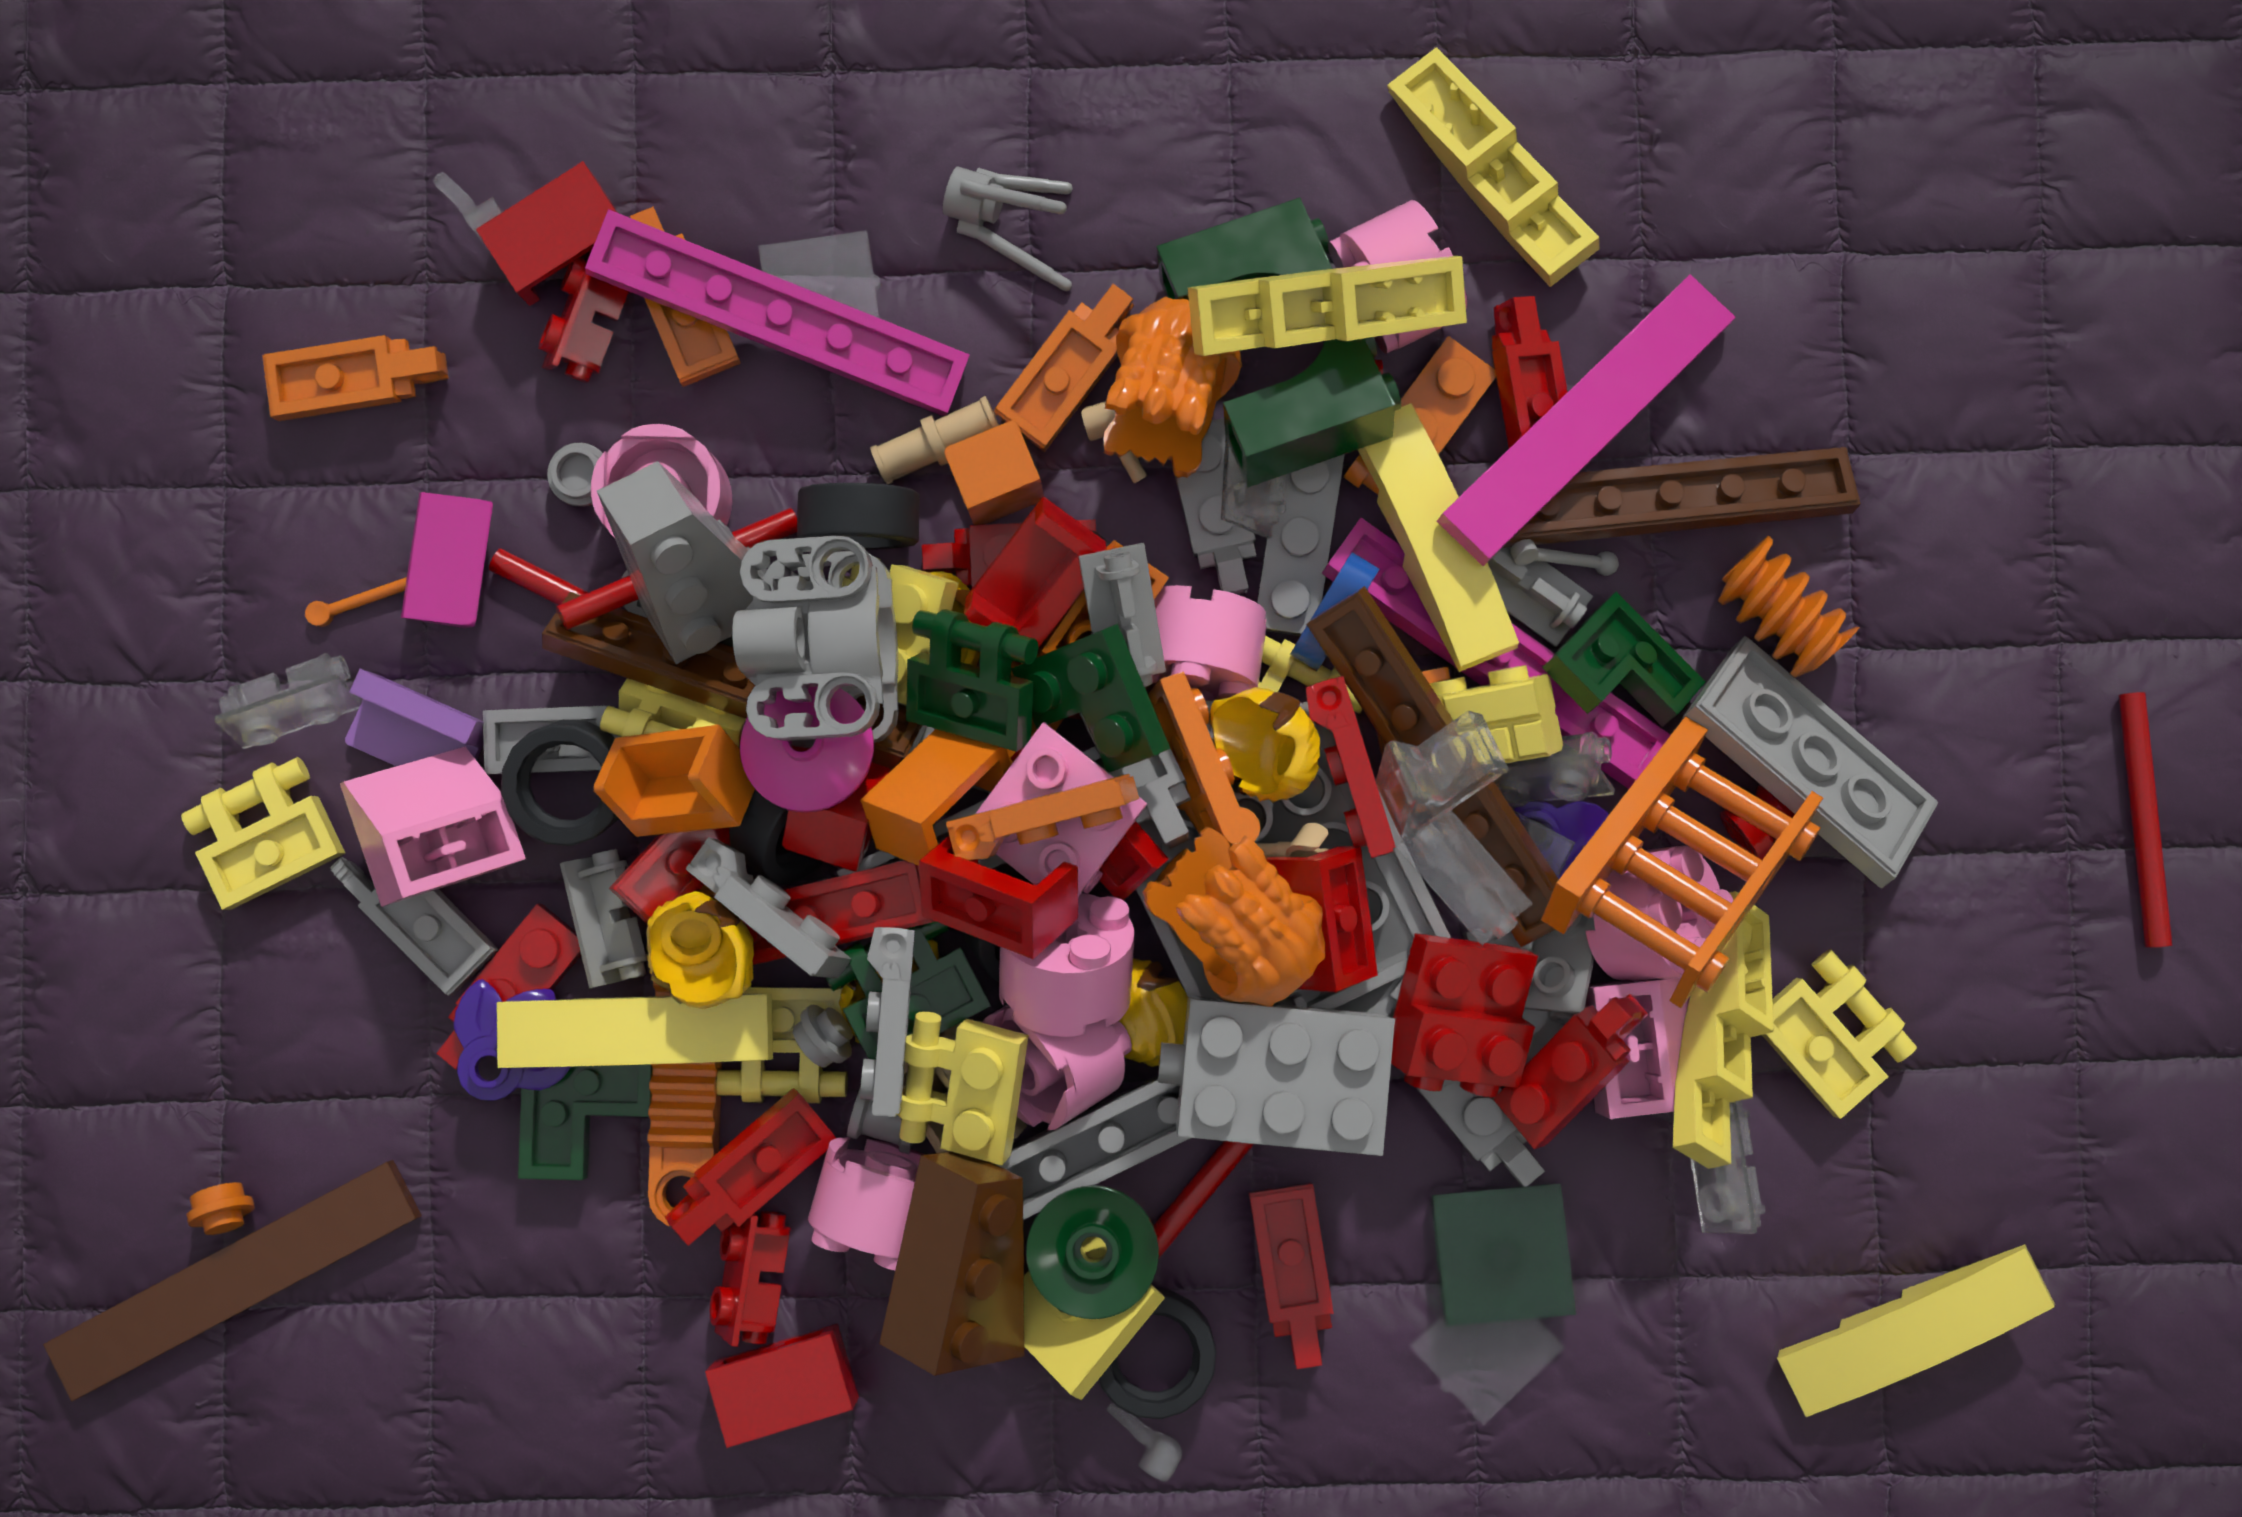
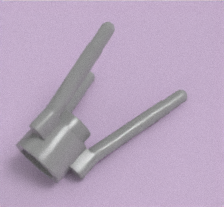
[943,166,1073,291]

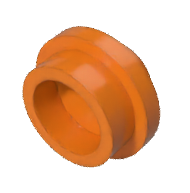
[186,1182,255,1235]

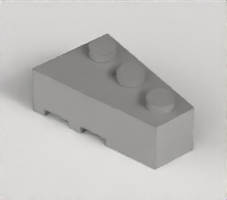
[597,461,767,664]

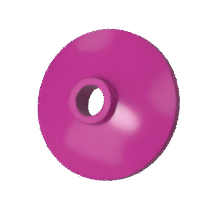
[740,687,874,812]

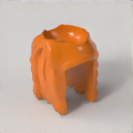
[1104,297,1242,478]
[1142,827,1325,1007]

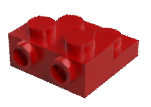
[1391,933,1538,1097]

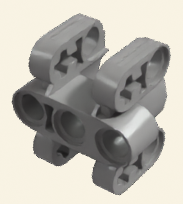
[732,536,898,748]

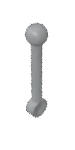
[1510,539,1619,576]

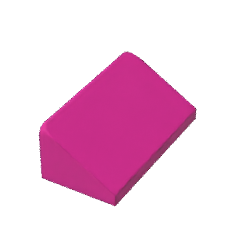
[401,492,493,628]

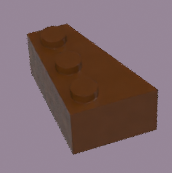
[879,1152,1025,1376]

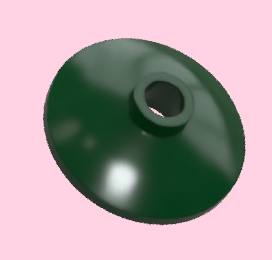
[1026,1185,1159,1319]

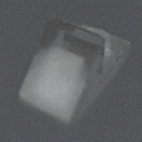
[1376,711,1509,839]

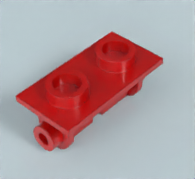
[538,250,629,383]
[710,1210,791,1347]

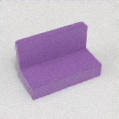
[345,669,484,766]

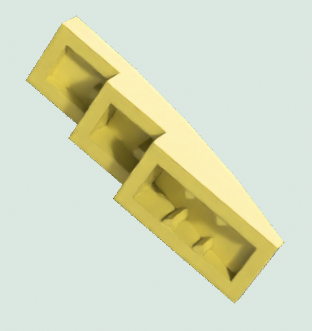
[1387,47,1599,287]
[1188,256,1467,356]
[1358,403,1519,672]
[1673,891,1774,1169]
[497,994,773,1068]
[1777,1244,2055,1417]

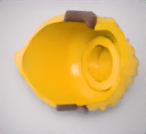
[1210,687,1320,803]
[647,891,754,1009]
[1119,958,1188,1067]

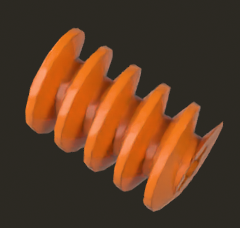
[1718,536,1860,678]

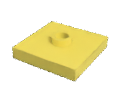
[1024,1236,1165,1400]

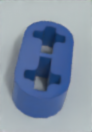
[1290,552,1380,671]

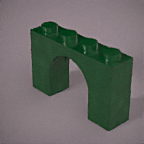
[1156,197,1401,488]

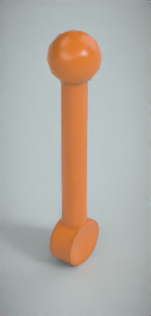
[305,577,407,627]

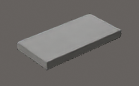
[1683,636,1939,888]

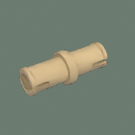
[870,396,999,485]

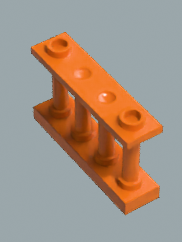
[1541,716,1823,1008]

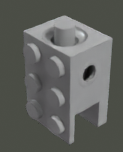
[1158,996,1395,1156]

